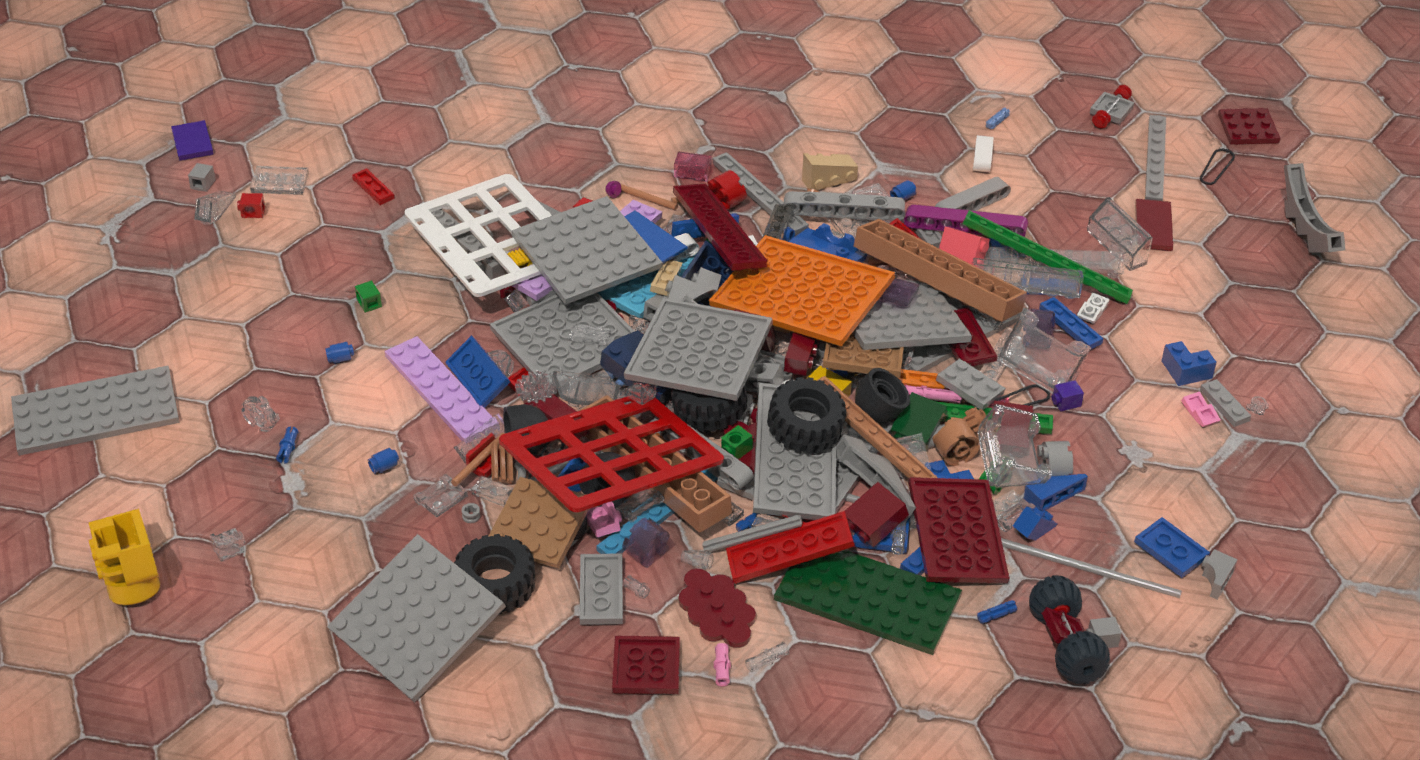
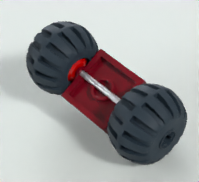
[1029,575,1110,684]

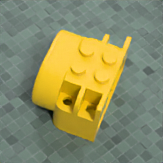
[88,509,160,605]

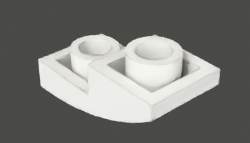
[1077,293,1109,324]

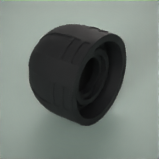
[855,368,910,423]
[503,404,548,458]
[579,452,635,508]

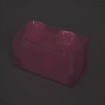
[674,151,712,182]

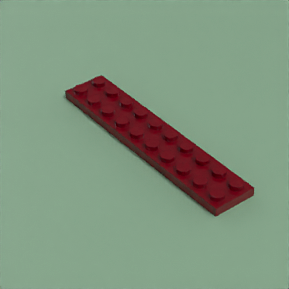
[673,183,767,271]

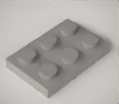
[936,358,1006,410]

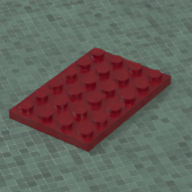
[908,477,1010,583]

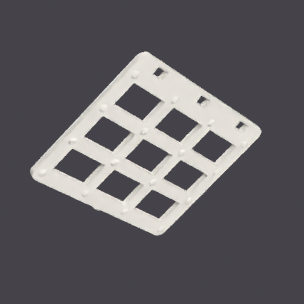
[404,174,551,297]

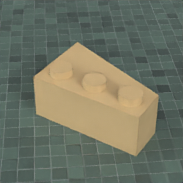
[802,153,858,190]

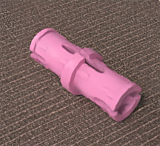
[714,643,731,686]

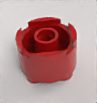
[707,170,747,210]

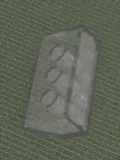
[1087,197,1153,271]

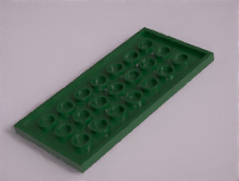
[774,550,962,655]

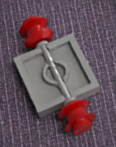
[1090,85,1134,129]

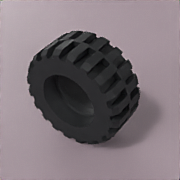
[767,377,847,454]
[671,385,748,432]
[454,534,536,615]

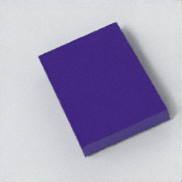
[171,120,213,161]

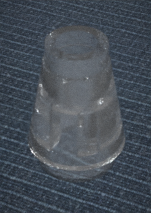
[681,550,714,570]

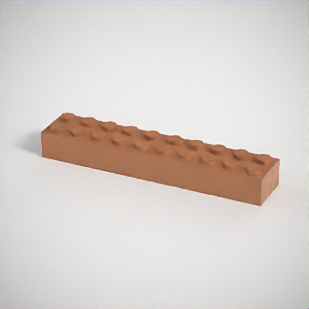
[854,219,1027,322]
[579,395,732,533]

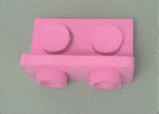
[587,501,622,537]

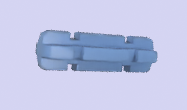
[986,107,1010,129]

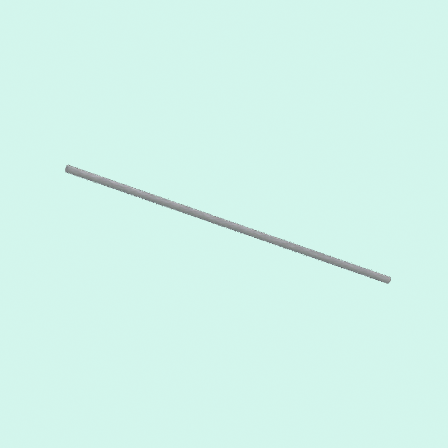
[845,494,1182,598]

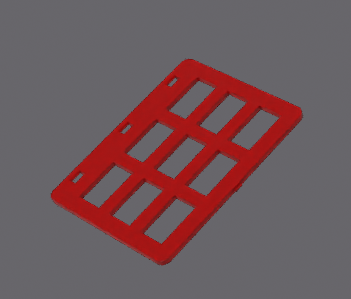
[499,392,724,512]

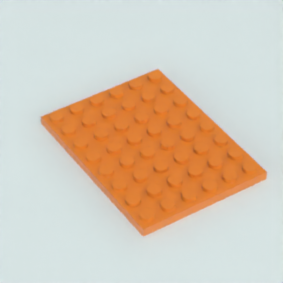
[709,235,895,346]

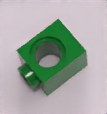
[355,280,382,313]
[721,425,753,459]

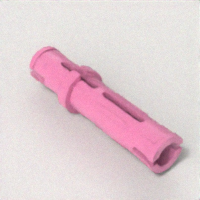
[905,385,962,403]

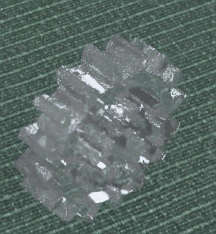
[515,370,558,403]

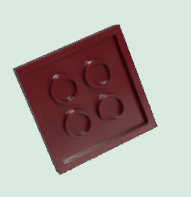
[1218,108,1280,145]
[612,636,680,694]

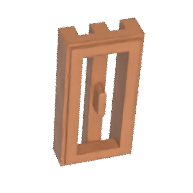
[491,442,513,484]

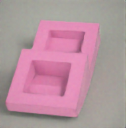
[1181,392,1220,427]

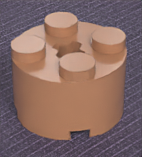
[932,419,980,466]

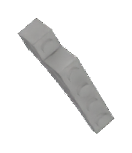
[663,268,721,303]
[836,434,916,523]

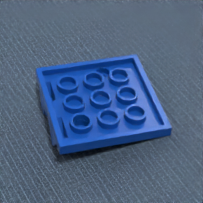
[789,223,867,263]

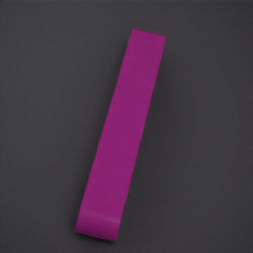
[904,205,1028,237]

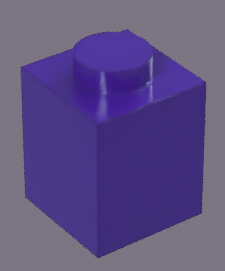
[1051,380,1084,412]

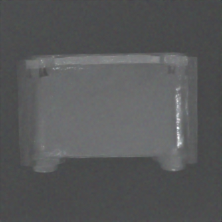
[999,308,1091,394]
[978,404,1052,488]

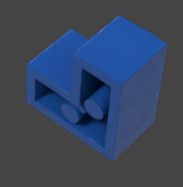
[1161,341,1217,386]

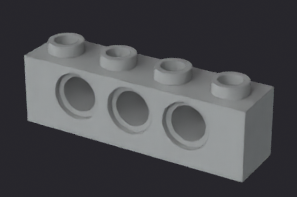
[745,362,784,392]

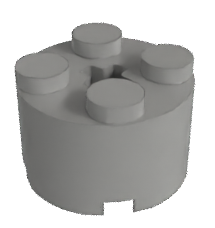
[1037,441,1073,477]

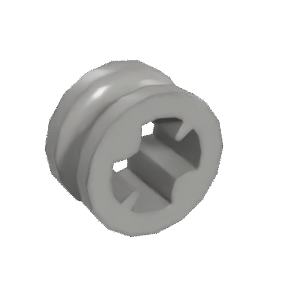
[461,503,480,523]

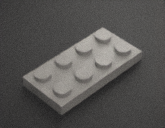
[580,553,623,625]

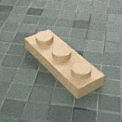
[650,260,683,296]

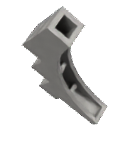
[1284,163,1346,252]

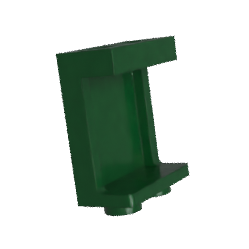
[890,392,948,453]

